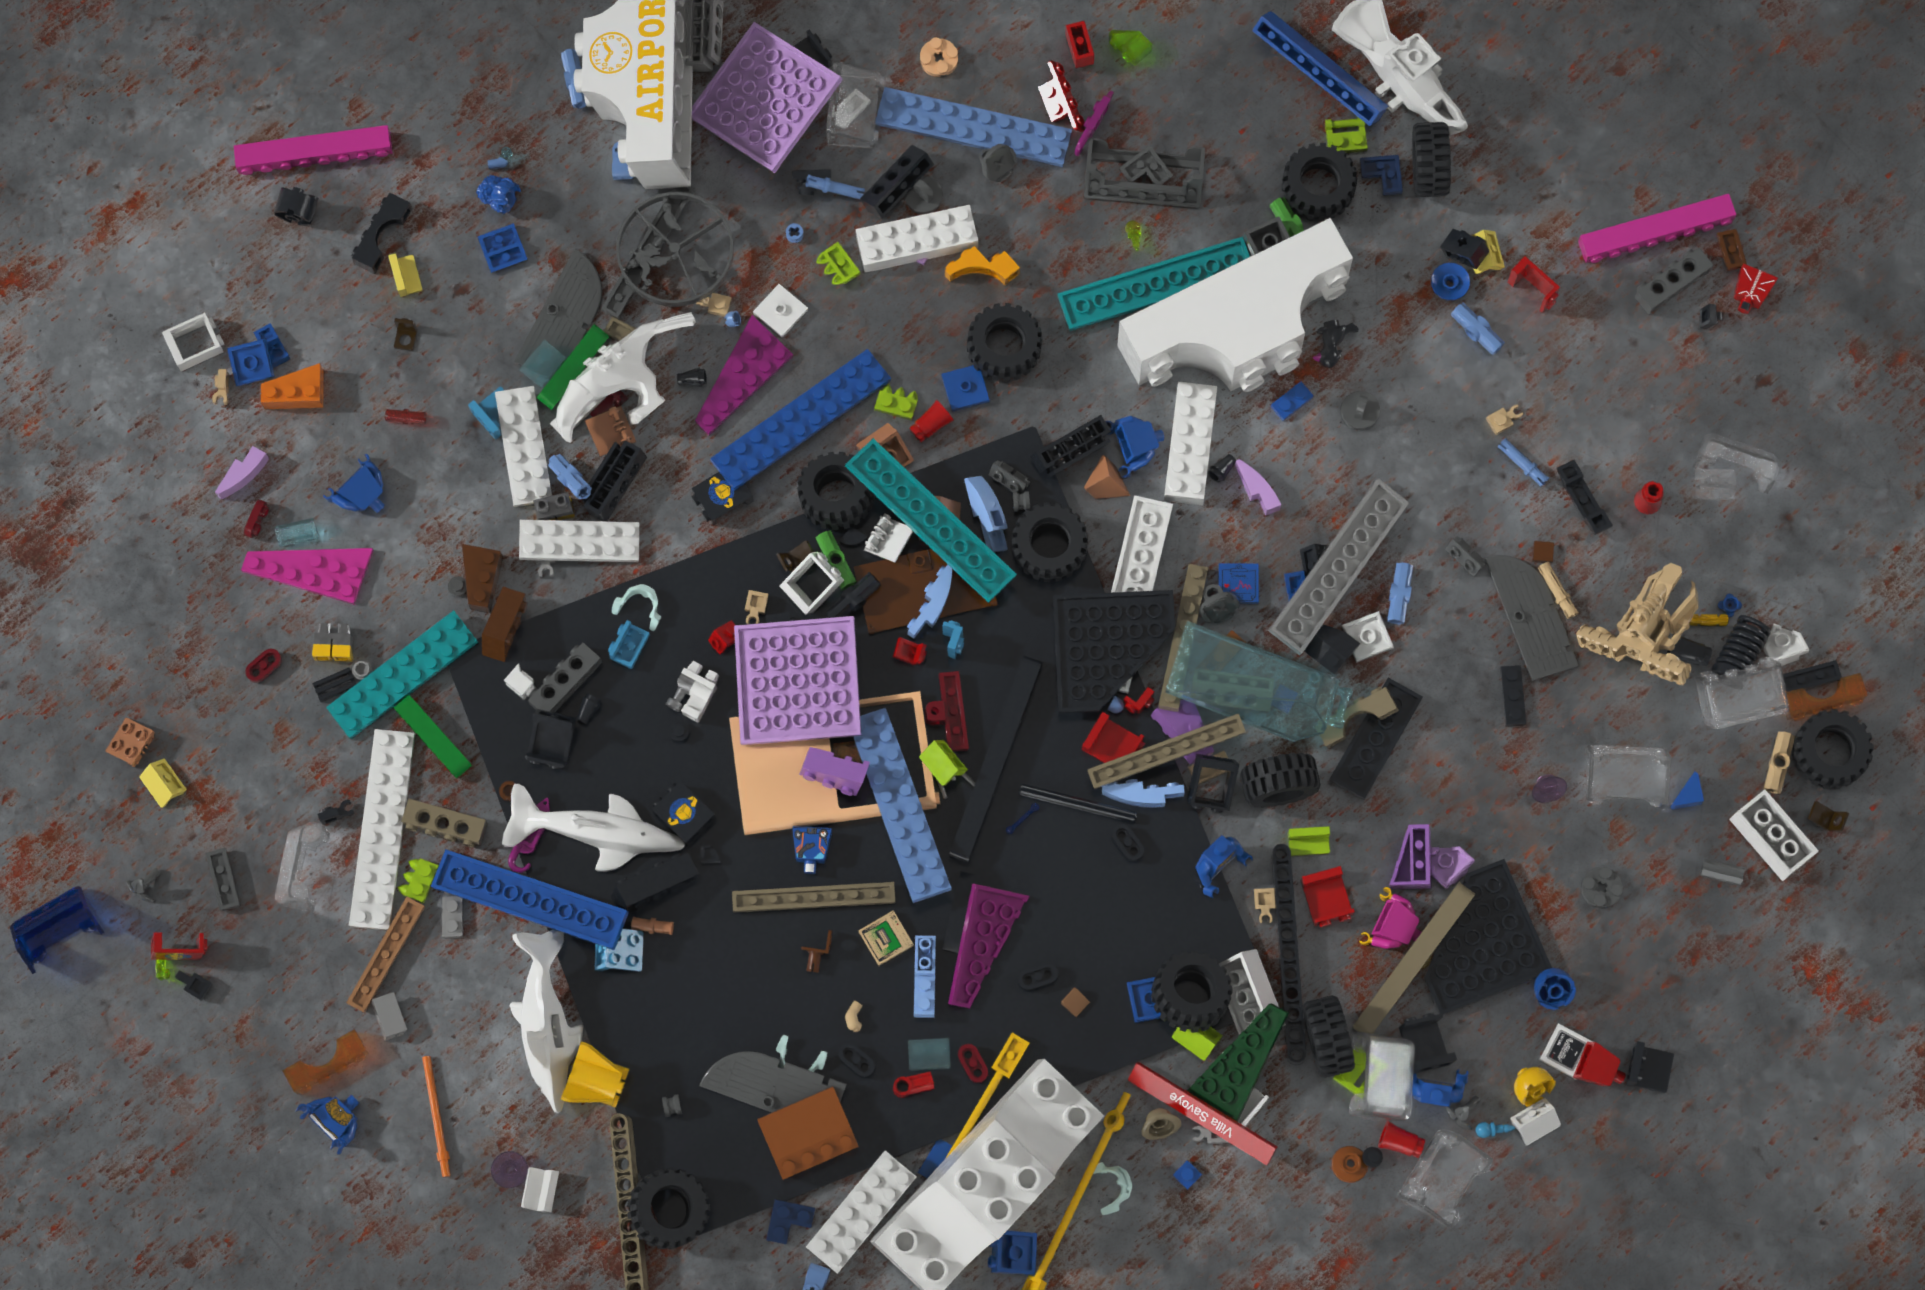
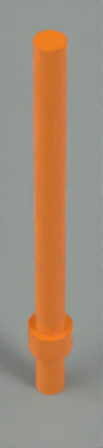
[422,1056,451,1177]

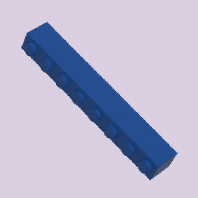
[1252,11,1389,126]

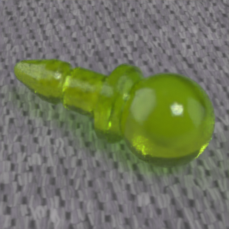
[1125,220,1141,251]

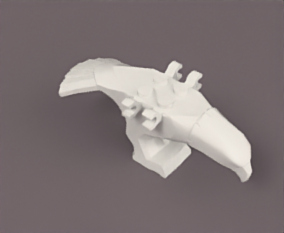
[1332,0,1468,135]
[556,312,696,443]

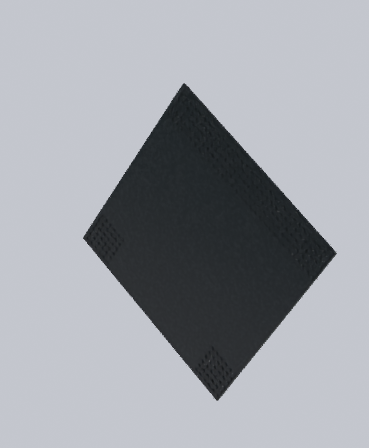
[448,426,1254,1236]

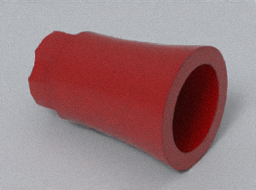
[909,400,954,443]
[1634,481,1664,514]
[1378,1121,1425,1158]

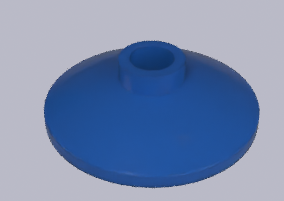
[1431,263,1470,300]

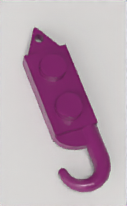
[1075,90,1114,156]
[508,798,550,873]

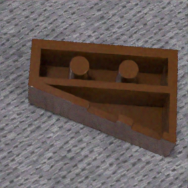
[462,544,503,614]
[482,587,528,662]

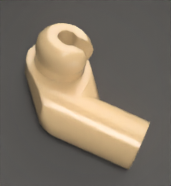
[845,1001,862,1032]

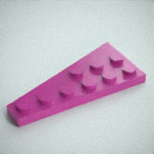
[241,548,374,605]

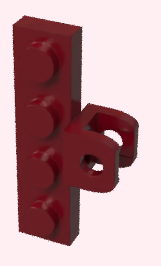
[924,671,969,752]

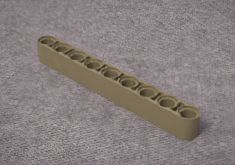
[1352,882,1475,1040]
[610,1113,649,1290]

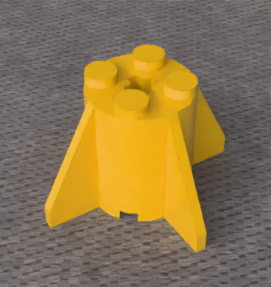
[560,1041,629,1108]

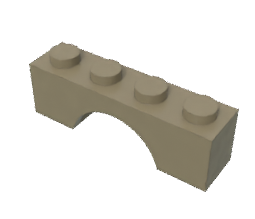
[1315,687,1399,749]

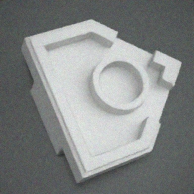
[1764,624,1809,666]

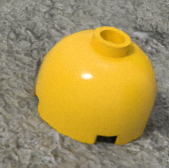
[1514,1067,1556,1107]

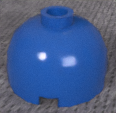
[1534,968,1576,1010]

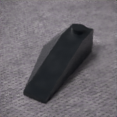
[1304,624,1361,675]

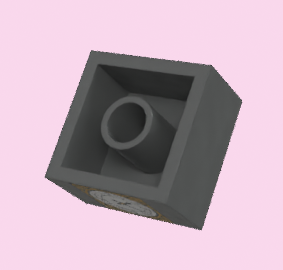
[1243,217,1290,256]

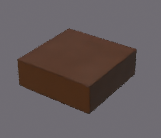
[1532,541,1554,563]

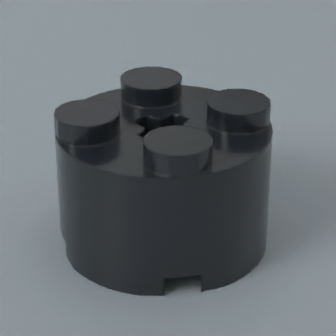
[274,187,319,226]

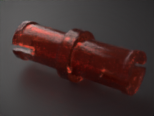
[385,409,427,424]

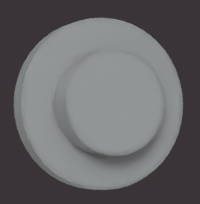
[352,660,372,680]

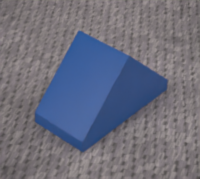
[1670,771,1704,810]

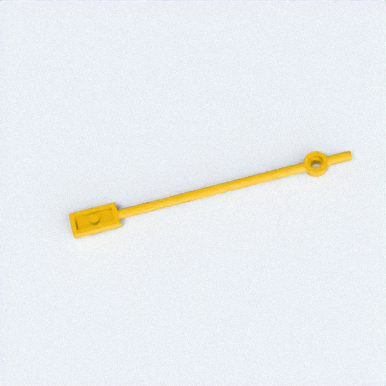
[945,1033,1030,1159]
[1021,1092,1131,1290]

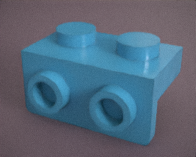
[608,620,650,669]
[942,621,964,659]

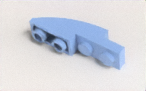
[964,476,1008,553]
[907,565,952,639]
[1102,779,1185,807]
[914,935,936,1018]

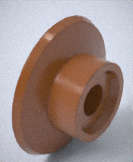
[1332,1146,1368,1183]

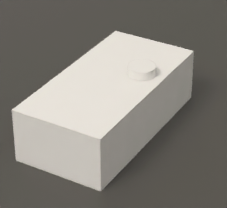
[1729,790,1819,881]

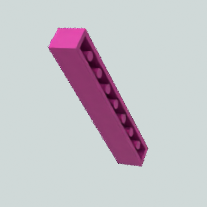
[233,125,393,175]
[1578,194,1736,263]

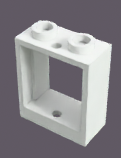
[162,313,224,371]
[780,552,844,615]

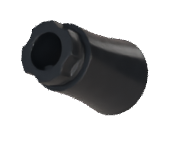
[1666,634,1712,666]

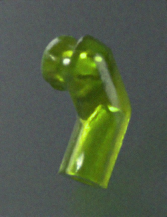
[155,960,170,981]

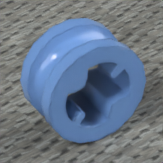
[786,223,803,243]

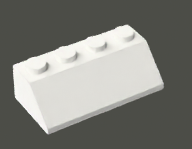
[1219,949,1286,1035]

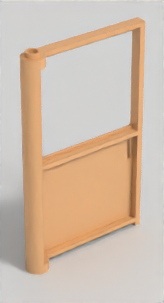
[729,691,940,835]

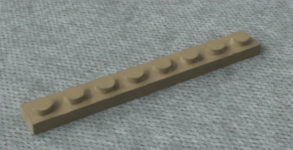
[1159,564,1208,712]
[1087,713,1246,790]
[732,882,895,913]

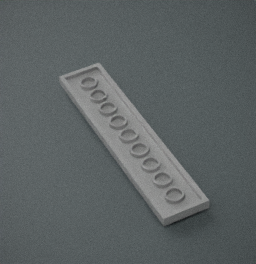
[1268,478,1409,655]

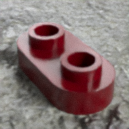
[244,499,269,538]
[245,649,282,683]
[958,1044,988,1083]

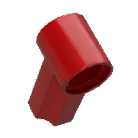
[893,1072,935,1098]

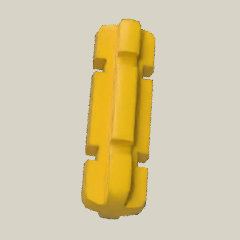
[1689,614,1729,626]

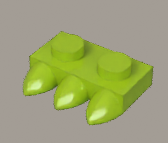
[816,242,860,285]
[874,384,918,421]
[397,858,439,904]

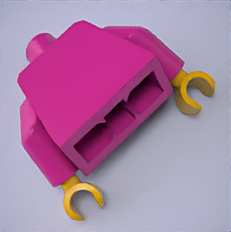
[1359,887,1422,949]

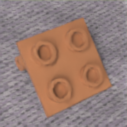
[585,406,636,457]
[105,717,155,767]

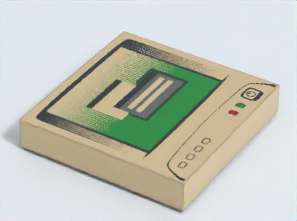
[858,910,914,966]

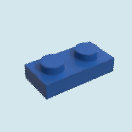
[1271,381,1314,421]

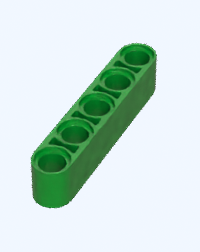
[536,324,609,410]
[393,695,472,779]

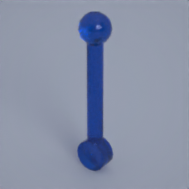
[1006,803,1039,834]

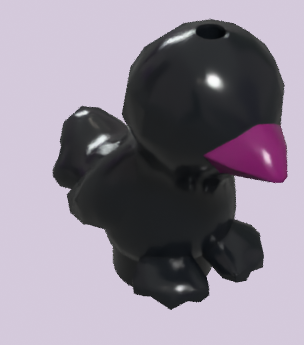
[1312,320,1359,368]

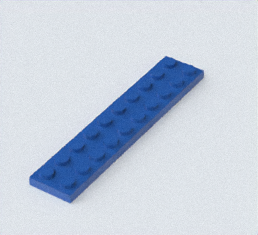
[710,349,891,491]
[431,849,629,950]

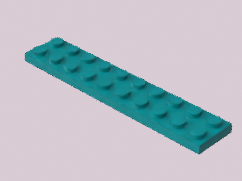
[1057,237,1250,331]
[845,438,1017,603]

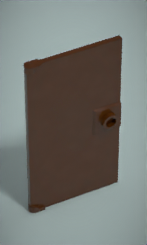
[853,538,997,635]

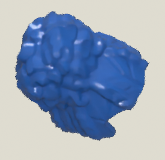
[476,175,521,214]

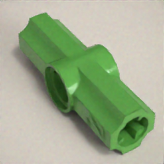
[1269,197,1304,237]
[815,530,857,591]

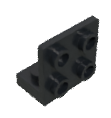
[1626,1041,1674,1093]

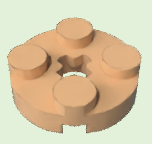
[920,37,958,77]

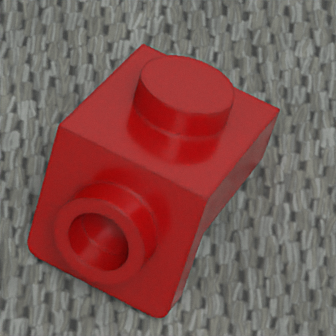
[708,620,736,654]
[892,637,927,665]
[1124,687,1155,715]

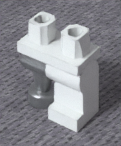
[666,661,719,723]

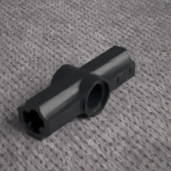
[826,572,881,618]

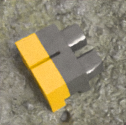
[533,492,575,520]
[312,623,353,662]

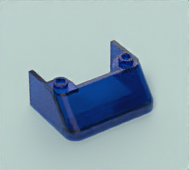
[10,886,104,974]

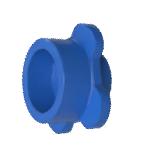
[1718,593,1742,617]

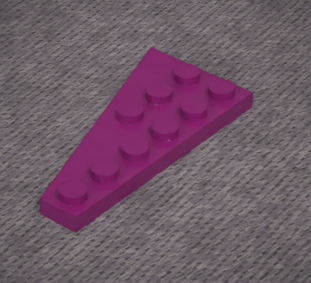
[695,315,793,436]
[948,884,1029,1008]

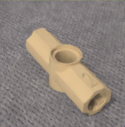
[1763,731,1795,794]

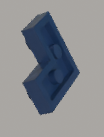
[1359,155,1403,195]
[766,1199,815,1244]

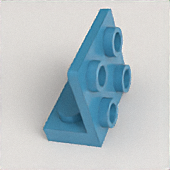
[468,387,504,440]
[595,929,643,972]

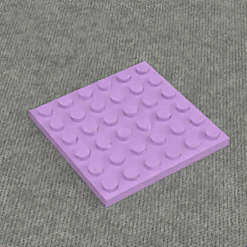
[692,22,843,173]
[734,616,862,745]

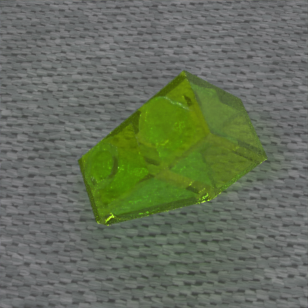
[1109,30,1152,66]

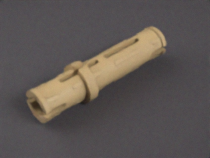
[1538,562,1579,619]

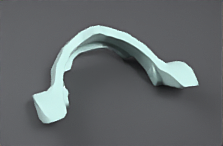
[612,584,661,631]
[776,1035,827,1072]
[1093,1162,1132,1215]

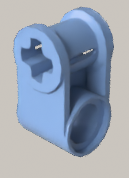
[612,142,634,180]
[802,1263,831,1290]

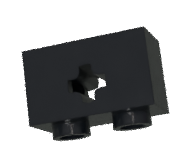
[1440,229,1489,269]

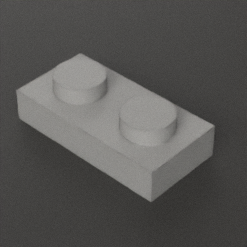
[442,896,463,938]

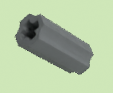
[1700,859,1745,886]

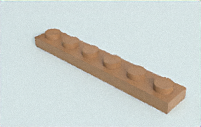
[346,897,425,1013]

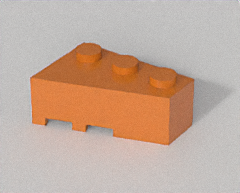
[261,363,324,409]

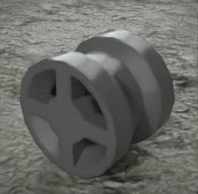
[1013,491,1030,512]
[662,1094,682,1117]

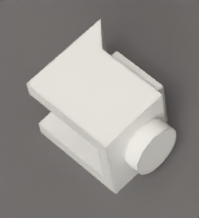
[504,663,536,699]

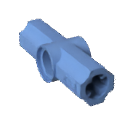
[561,49,586,109]
[1451,302,1505,355]
[548,454,592,500]
[1387,562,1413,625]

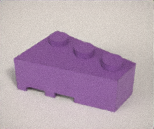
[1150,697,1214,764]
[799,747,870,796]
[1389,824,1432,890]

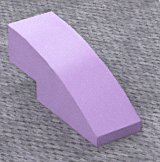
[215,446,269,499]
[1235,459,1281,516]

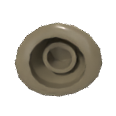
[1141,1108,1181,1140]

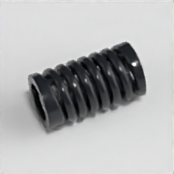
[1710,615,1771,689]

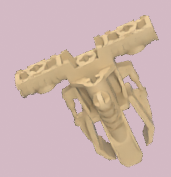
[1576,563,1699,685]

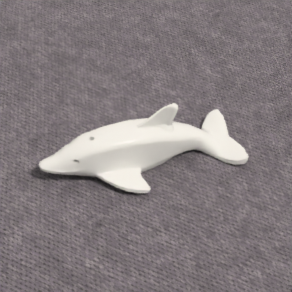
[502,784,685,872]
[510,930,584,1113]

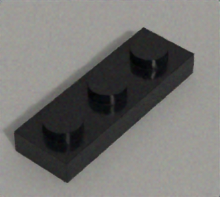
[1778,660,1842,696]
[1500,665,1526,727]

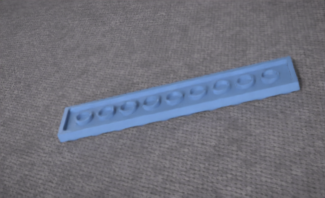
[875,87,1072,167]
[853,708,951,903]

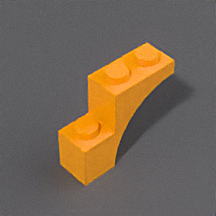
[945,246,1020,286]

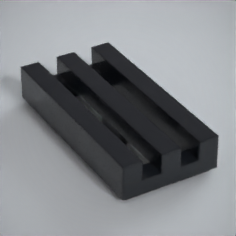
[312,667,357,702]

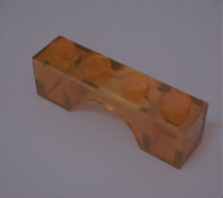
[1780,673,1868,721]
[282,1029,369,1095]

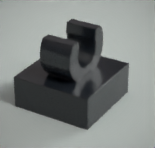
[1700,304,1723,329]

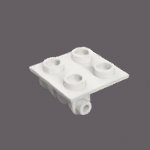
[864,514,913,562]

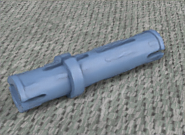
[806,175,865,200]
[1498,438,1549,487]

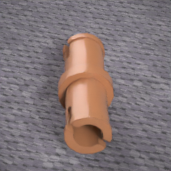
[631,917,674,935]

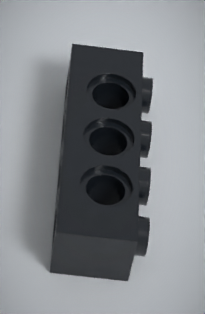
[860,145,934,219]

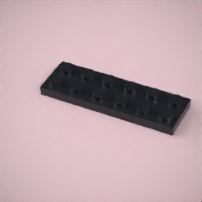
[1329,677,1423,800]

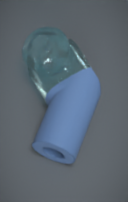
[488,147,513,170]

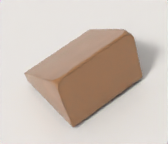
[1061,987,1090,1017]

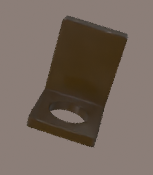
[394,318,418,351]
[777,541,814,572]
[1808,801,1849,831]

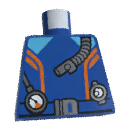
[793,826,832,874]

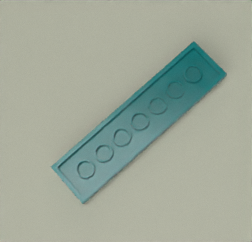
[326,610,478,739]

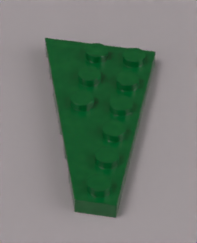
[1186,1003,1289,1122]

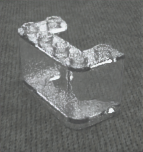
[1695,657,1790,729]

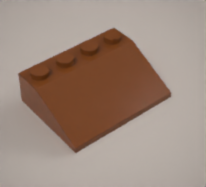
[757,1086,859,1179]

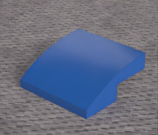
[478,223,528,273]

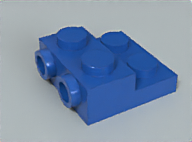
[988,1231,1037,1275]

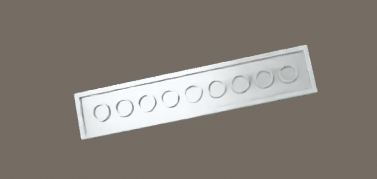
[1111,495,1173,694]
[349,729,416,931]

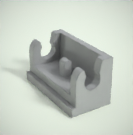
[371,992,407,1041]

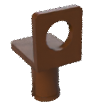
[801,930,833,973]

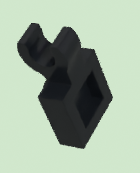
[318,800,355,825]
[175,970,212,1001]

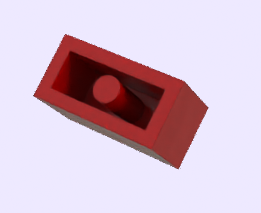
[1065,21,1094,69]

